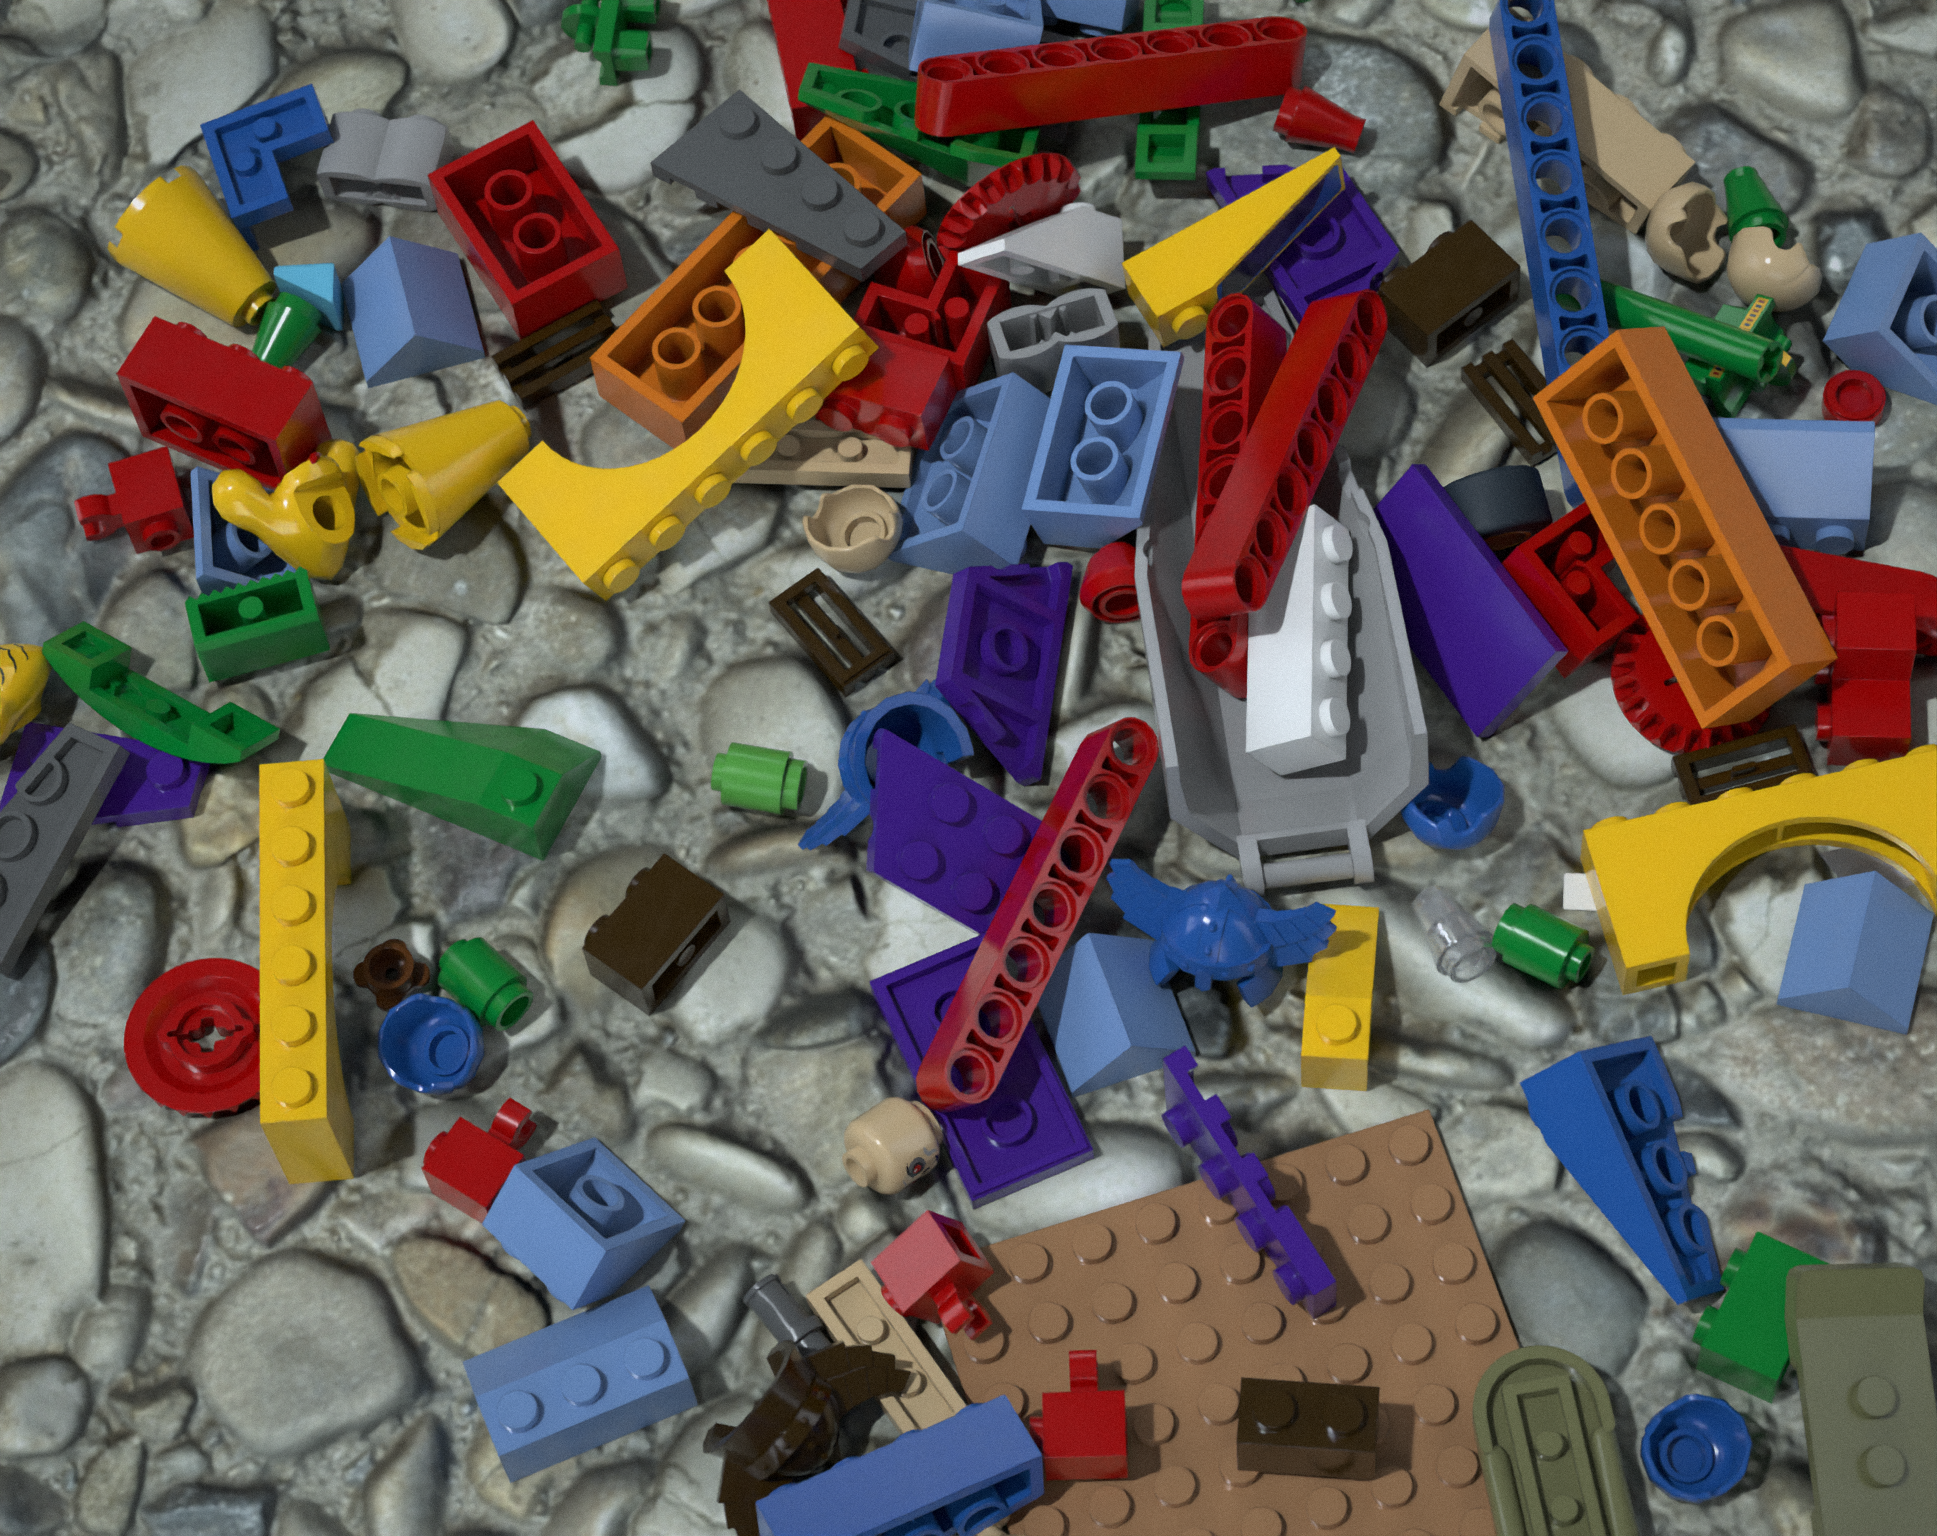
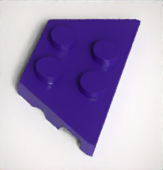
[1206,164,1399,324]
[935,562,1073,787]
[866,728,1071,934]

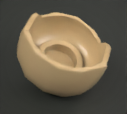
[1645,182,1728,284]
[1727,226,1822,313]
[802,484,903,573]

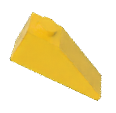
[1301,904,1379,1091]

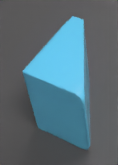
[274,263,344,331]

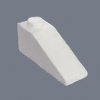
[958,202,1125,297]

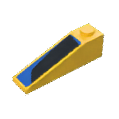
[1121,147,1345,347]

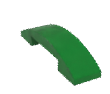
[1135,0,1205,180]
[42,621,280,764]

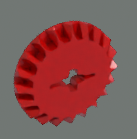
[937,153,1081,260]
[1611,614,1772,754]
[124,958,260,1118]

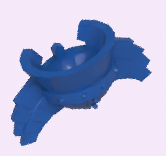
[798,679,974,851]
[1106,859,1337,1008]

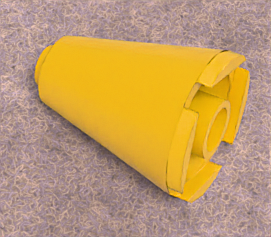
[107,165,276,327]
[355,400,532,550]

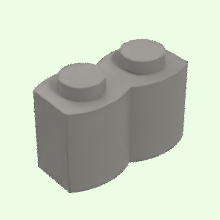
[316,108,455,211]
[987,288,1120,393]

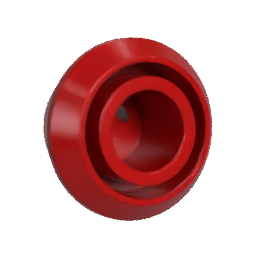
[874,225,944,299]
[1079,542,1140,623]

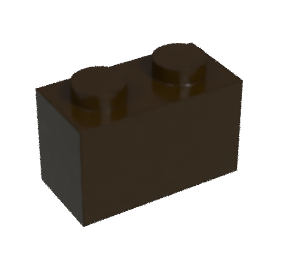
[1379,220,1521,368]
[582,853,731,1016]
[1236,1377,1380,1480]

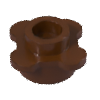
[353,939,431,1012]

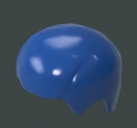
[1401,756,1505,850]
[378,993,484,1095]
[1640,1394,1753,1504]

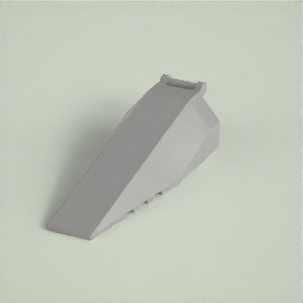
[1134,286,1429,897]

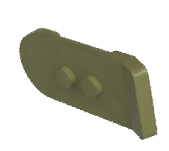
[1785,1262,1937,1536]
[1472,1345,1640,1536]

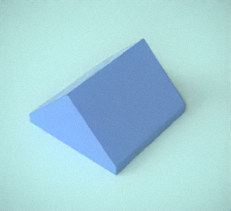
[341,236,485,388]
[191,466,296,596]
[1776,871,1934,1035]
[1037,933,1196,1098]

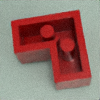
[854,250,1012,391]
[1502,501,1640,679]
[1814,591,1917,766]

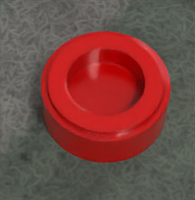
[1821,370,1886,427]

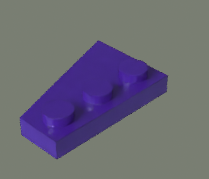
[0,722,210,828]

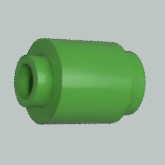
[711,742,808,814]

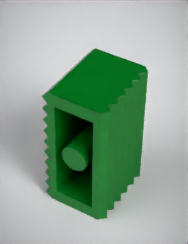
[185,566,331,683]

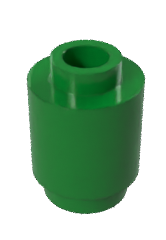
[1491,903,1594,989]
[438,937,534,1031]

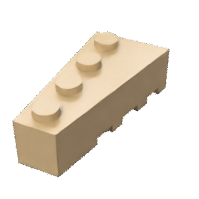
[1439,8,1695,235]

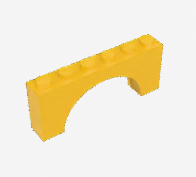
[497,229,879,601]
[1580,744,1937,995]
[259,759,354,1184]

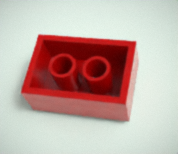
[427,120,628,340]
[116,316,332,490]

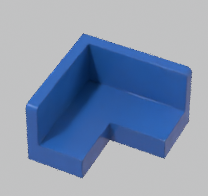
[200,84,334,252]

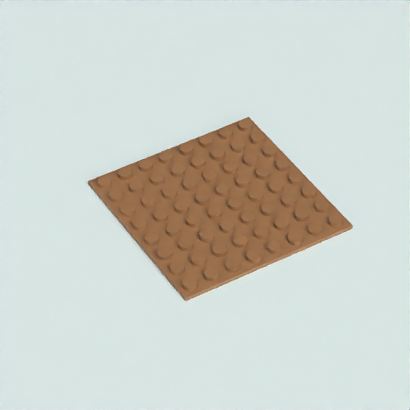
[941,1109,1519,1536]

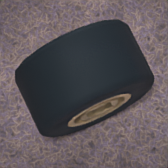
[1443,465,1553,553]

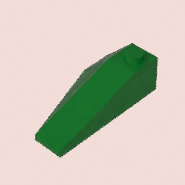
[798,62,1042,187]
[323,713,602,861]

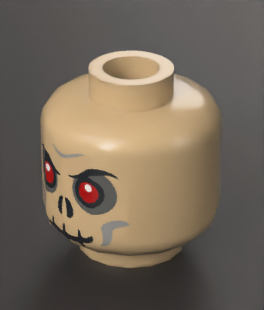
[842,1097,943,1195]

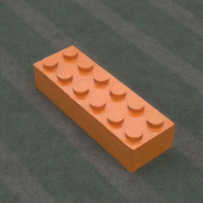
[590,115,927,449]
[1533,326,1838,729]

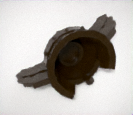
[703,1339,911,1536]

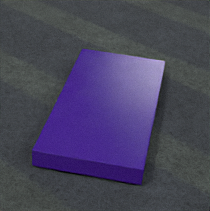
[1373,464,1568,737]
[869,933,1094,1210]

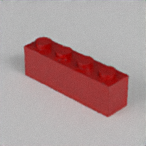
[767,0,869,141]

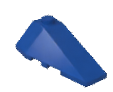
[1520,1035,1724,1305]

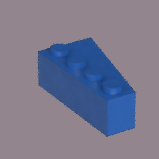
[755,1394,1044,1536]

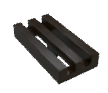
[491,299,616,410]
[1461,338,1557,467]
[768,568,895,698]
[1671,724,1814,805]

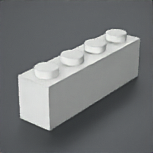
[1246,504,1353,776]

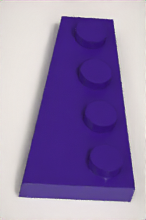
[1161,1045,1336,1319]

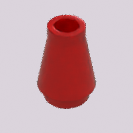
[1273,85,1366,154]

